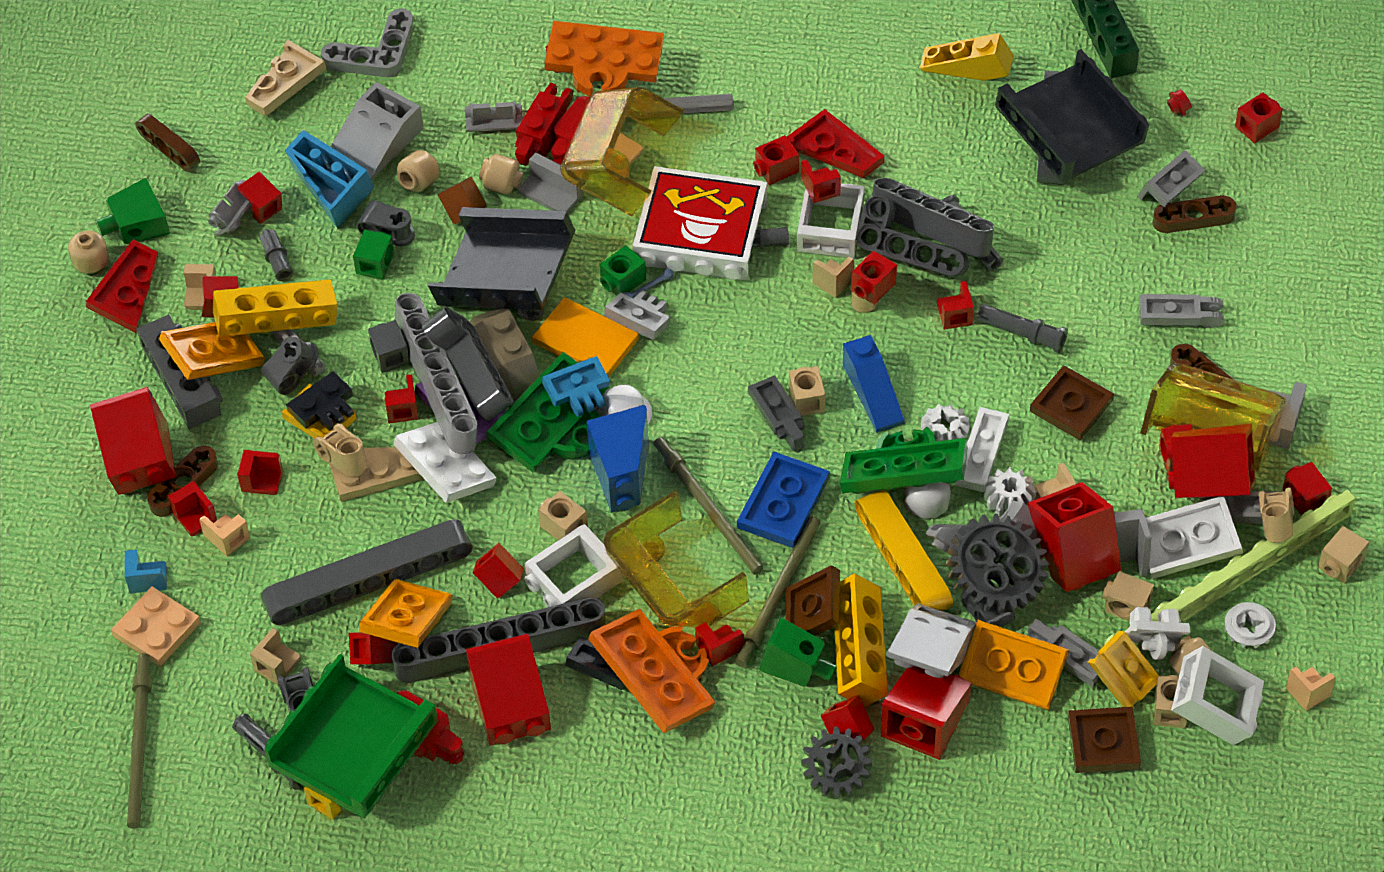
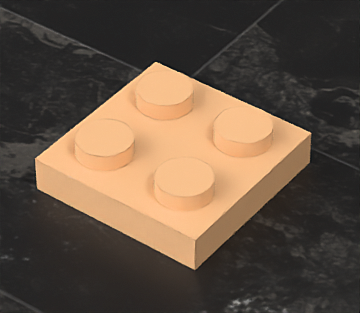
[111,587,201,667]

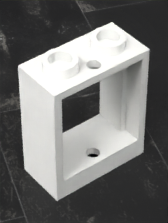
[797,184,865,258]
[524,524,623,608]
[1171,646,1264,745]

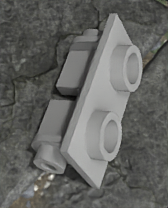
[465,101,523,132]
[208,180,252,236]

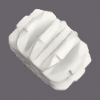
[984,466,1037,517]

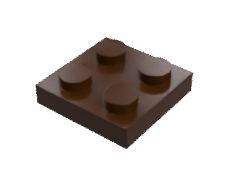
[1029,365,1114,440]
[786,565,840,636]
[1068,707,1141,773]

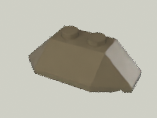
[470,308,540,404]

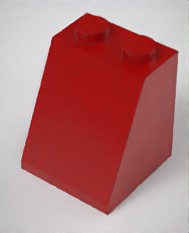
[90,387,176,495]
[1166,424,1256,498]
[1028,482,1122,592]
[466,634,551,746]
[881,665,971,760]

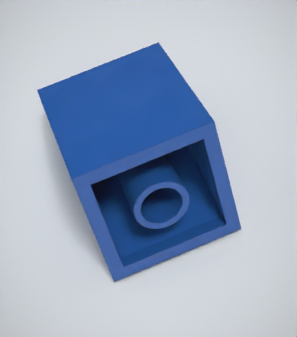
[587,405,649,513]

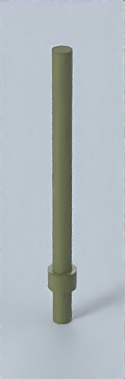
[653,437,763,575]
[735,516,821,668]
[127,653,152,829]

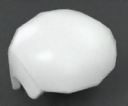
[904,482,951,519]

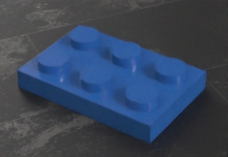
[737,451,830,548]

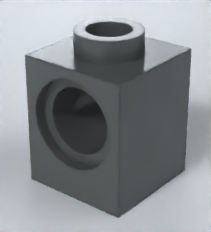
[368,320,410,373]

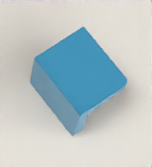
[125,550,167,594]

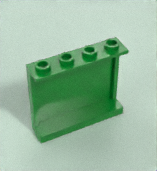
[264,654,438,819]

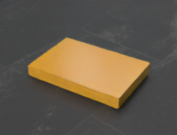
[532,297,639,377]
[159,322,266,380]
[359,579,453,648]
[959,620,1069,711]

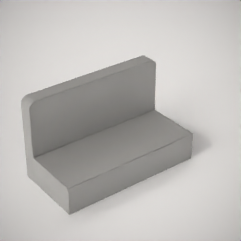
[1137,150,1205,207]
[518,152,584,213]
[1254,382,1307,449]
[1114,509,1152,577]

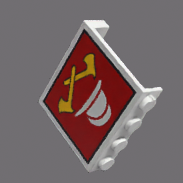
[633,166,767,281]

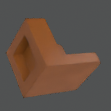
[438,176,487,224]

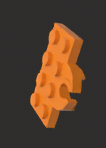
[545,21,664,98]
[588,609,715,733]

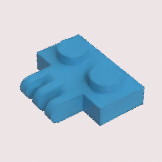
[542,356,610,417]

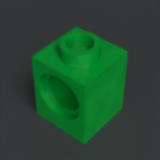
[353,229,395,280]
[600,245,646,295]

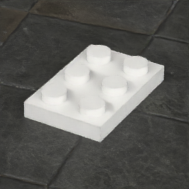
[393,422,497,503]
[1146,496,1243,579]

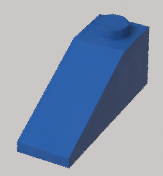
[843,335,905,433]

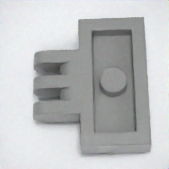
[604,290,670,340]

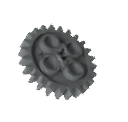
[946,513,1049,614]

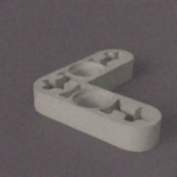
[321,9,414,77]

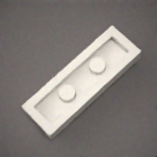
[955,407,1009,493]

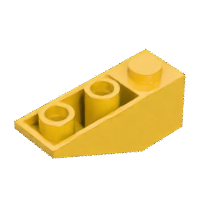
[920,33,1014,81]

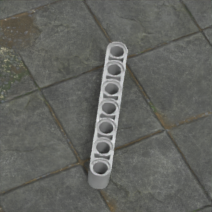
[394,293,478,454]

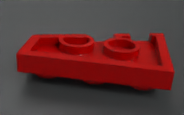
[787,109,884,178]
[86,239,158,333]

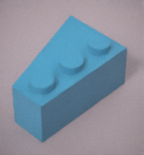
[285,130,374,229]

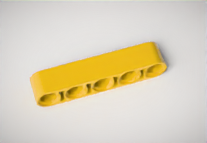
[854,489,954,611]

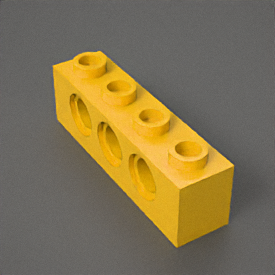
[213,279,337,337]
[834,573,888,707]

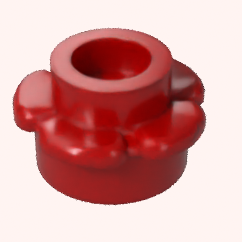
[1167,89,1192,116]

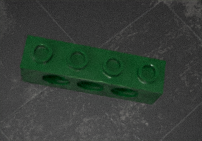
[1071,0,1139,79]

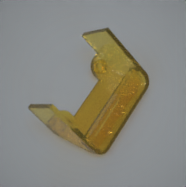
[560,87,684,217]
[1140,363,1286,471]
[604,490,749,628]

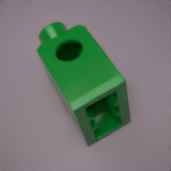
[95,178,170,244]
[759,617,837,687]

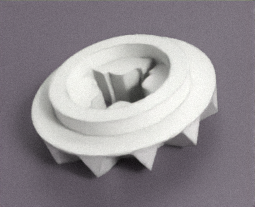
[921,403,969,441]
[1225,602,1276,649]

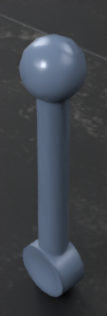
[623,269,674,298]

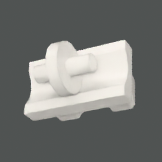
[1125,607,1190,660]

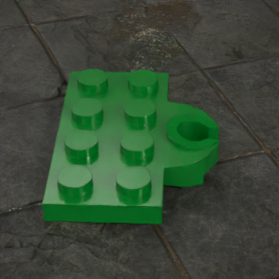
[486,352,610,473]
[840,427,968,494]

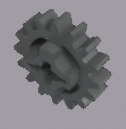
[801,727,872,799]

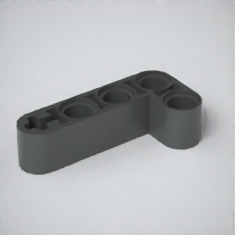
[856,195,970,276]
[422,306,513,421]

